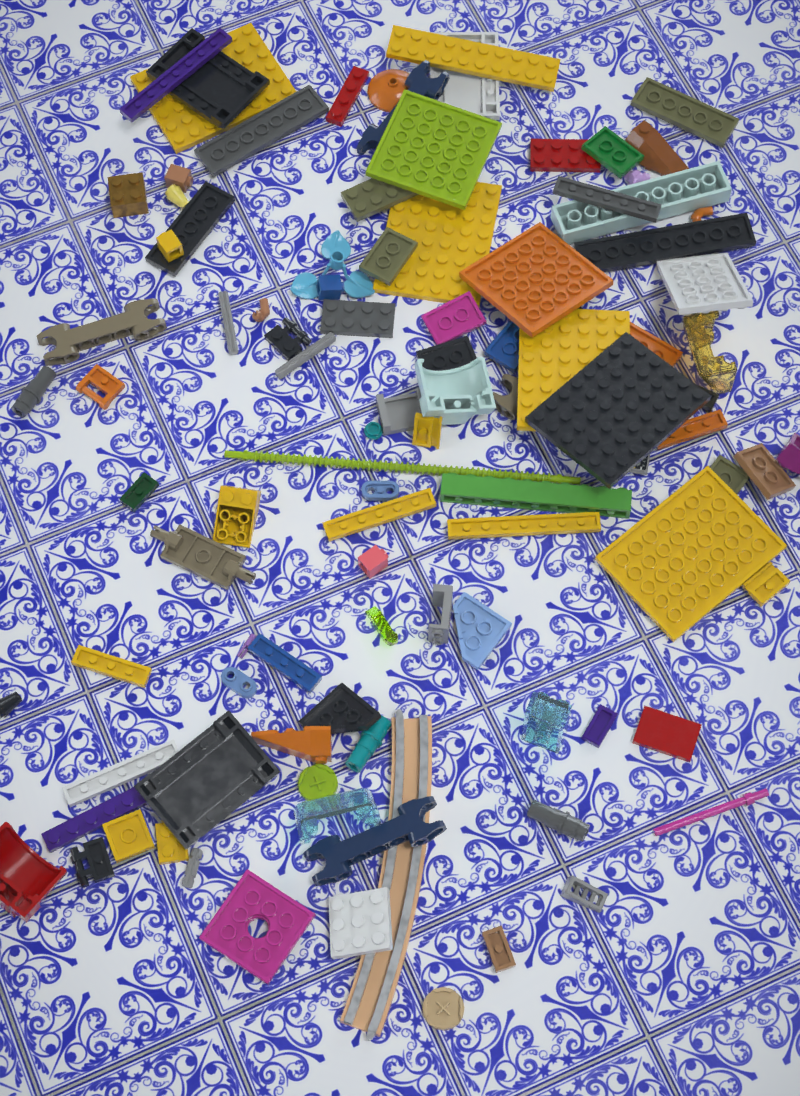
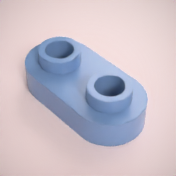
[361,481,399,501]
[221,667,257,699]

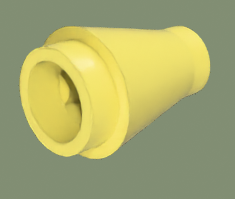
[165,184,189,210]

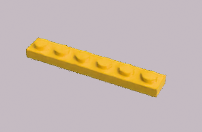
[322,488,436,542]

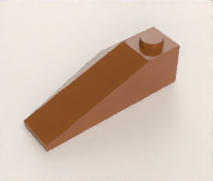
[625,120,689,176]

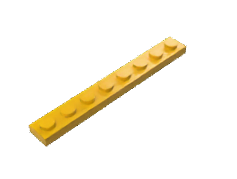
[447,512,601,540]

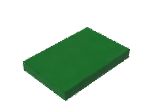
[581,126,644,179]

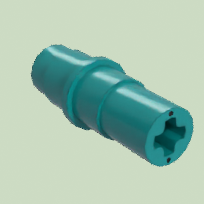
[345,715,391,773]

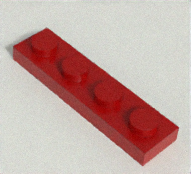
[326,66,370,127]

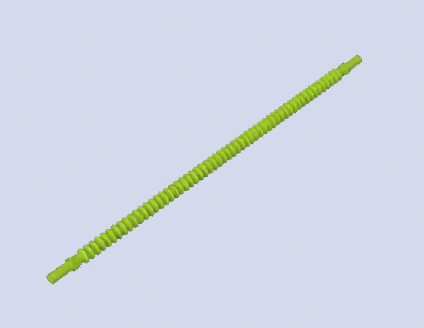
[224,450,581,485]

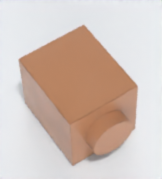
[164,164,193,193]

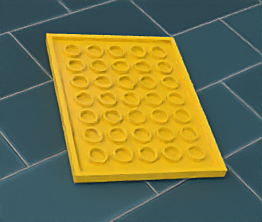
[130,23,297,154]
[373,182,502,307]
[517,309,630,432]
[595,465,787,643]

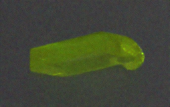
[365,606,398,646]

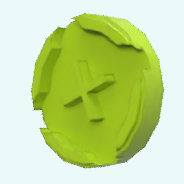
[298,764,338,804]

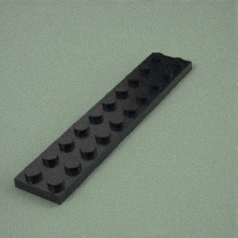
[573,213,756,272]

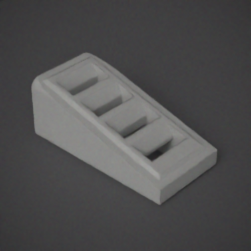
[560,875,608,913]

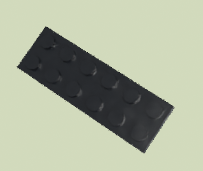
[145,181,235,277]

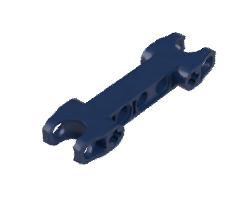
[356,60,450,155]
[303,796,447,886]

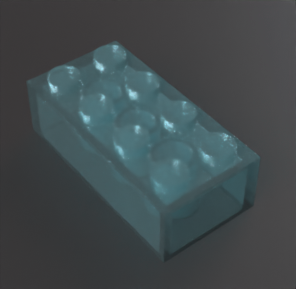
[521,691,572,754]

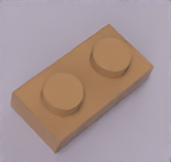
[482,925,516,973]

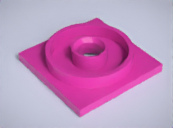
[199,869,316,985]

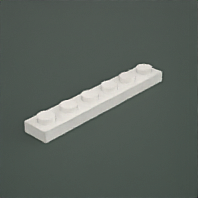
[62,739,179,807]

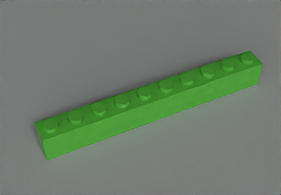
[440,472,632,519]

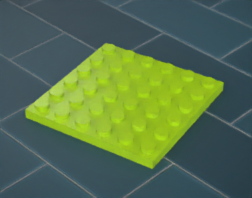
[365,89,502,210]

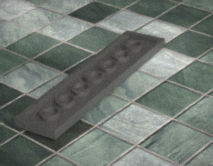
[194,84,329,177]

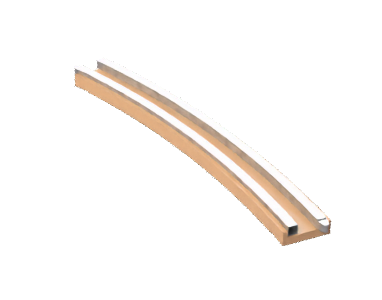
[340,709,432,1041]

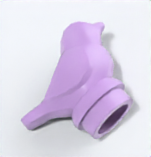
[624,170,651,185]

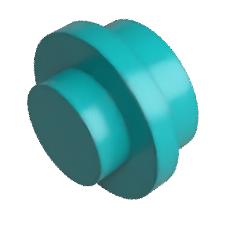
[364,422,383,440]

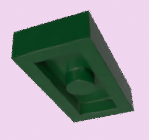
[119,472,159,513]

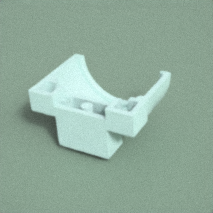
[414,357,496,425]

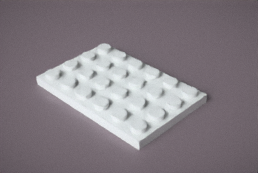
[657,252,753,316]

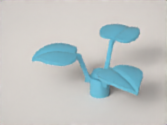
[290,230,375,299]

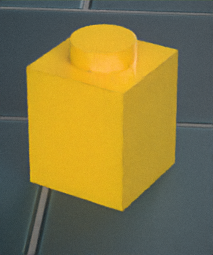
[156,229,184,263]

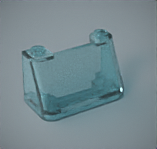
[294,788,381,845]

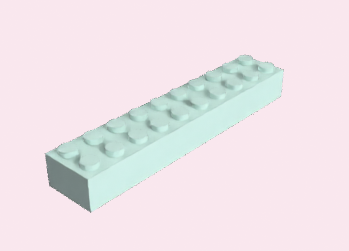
[551,161,732,244]

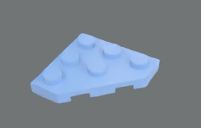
[453,592,512,670]

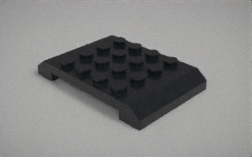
[146,28,270,128]
[134,710,280,850]

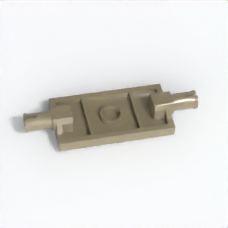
[150,524,256,590]

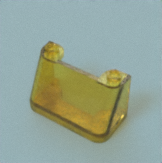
[682,311,737,393]

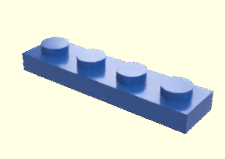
[248,633,322,694]

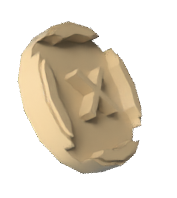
[422,987,465,1031]

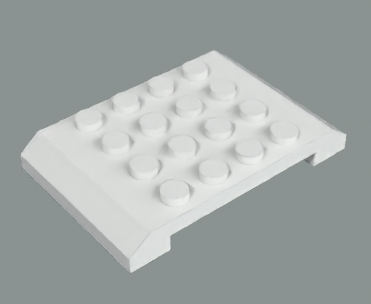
[430,32,500,120]

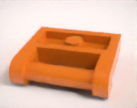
[76,364,125,410]

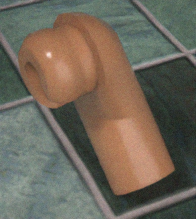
[252,298,270,322]

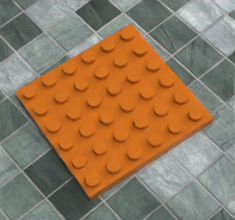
[459,222,614,338]

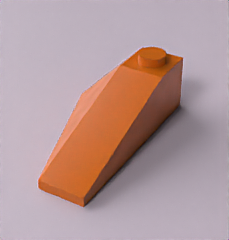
[251,726,332,764]

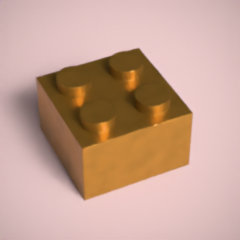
[107,172,149,218]

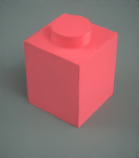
[358,545,389,579]

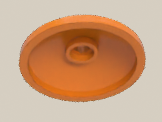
[368,69,410,113]

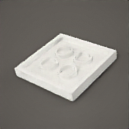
[328,887,393,960]

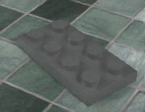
[320,299,396,338]

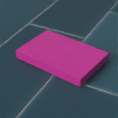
[421,291,487,345]

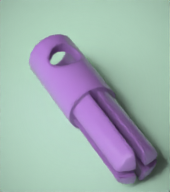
[237,633,257,659]

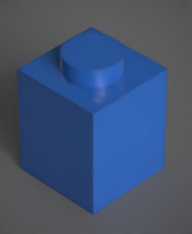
[316,275,345,300]

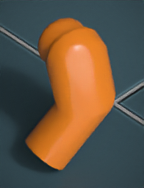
[691,206,713,222]

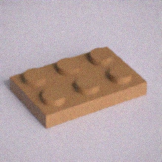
[734,443,796,500]

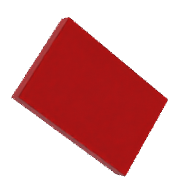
[632,706,702,763]

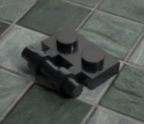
[264,317,311,361]
[70,837,115,888]

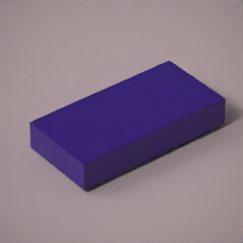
[581,704,618,748]

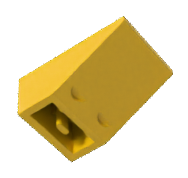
[213,485,261,548]

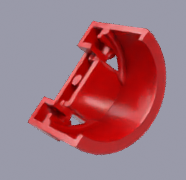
[0,822,67,923]

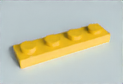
[71,645,152,688]

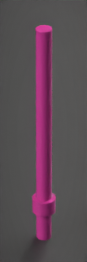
[653,788,769,836]

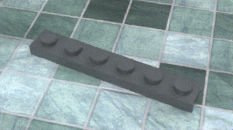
[553,176,662,223]

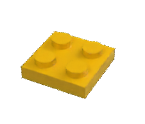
[102,809,155,863]

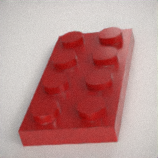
[530,139,601,173]

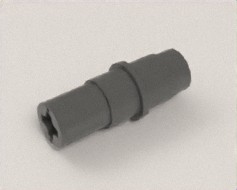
[11,366,57,418]
[527,800,590,842]

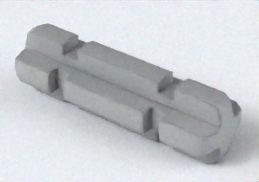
[182,848,203,888]

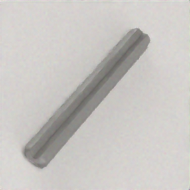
[218,291,239,355]
[275,332,336,379]

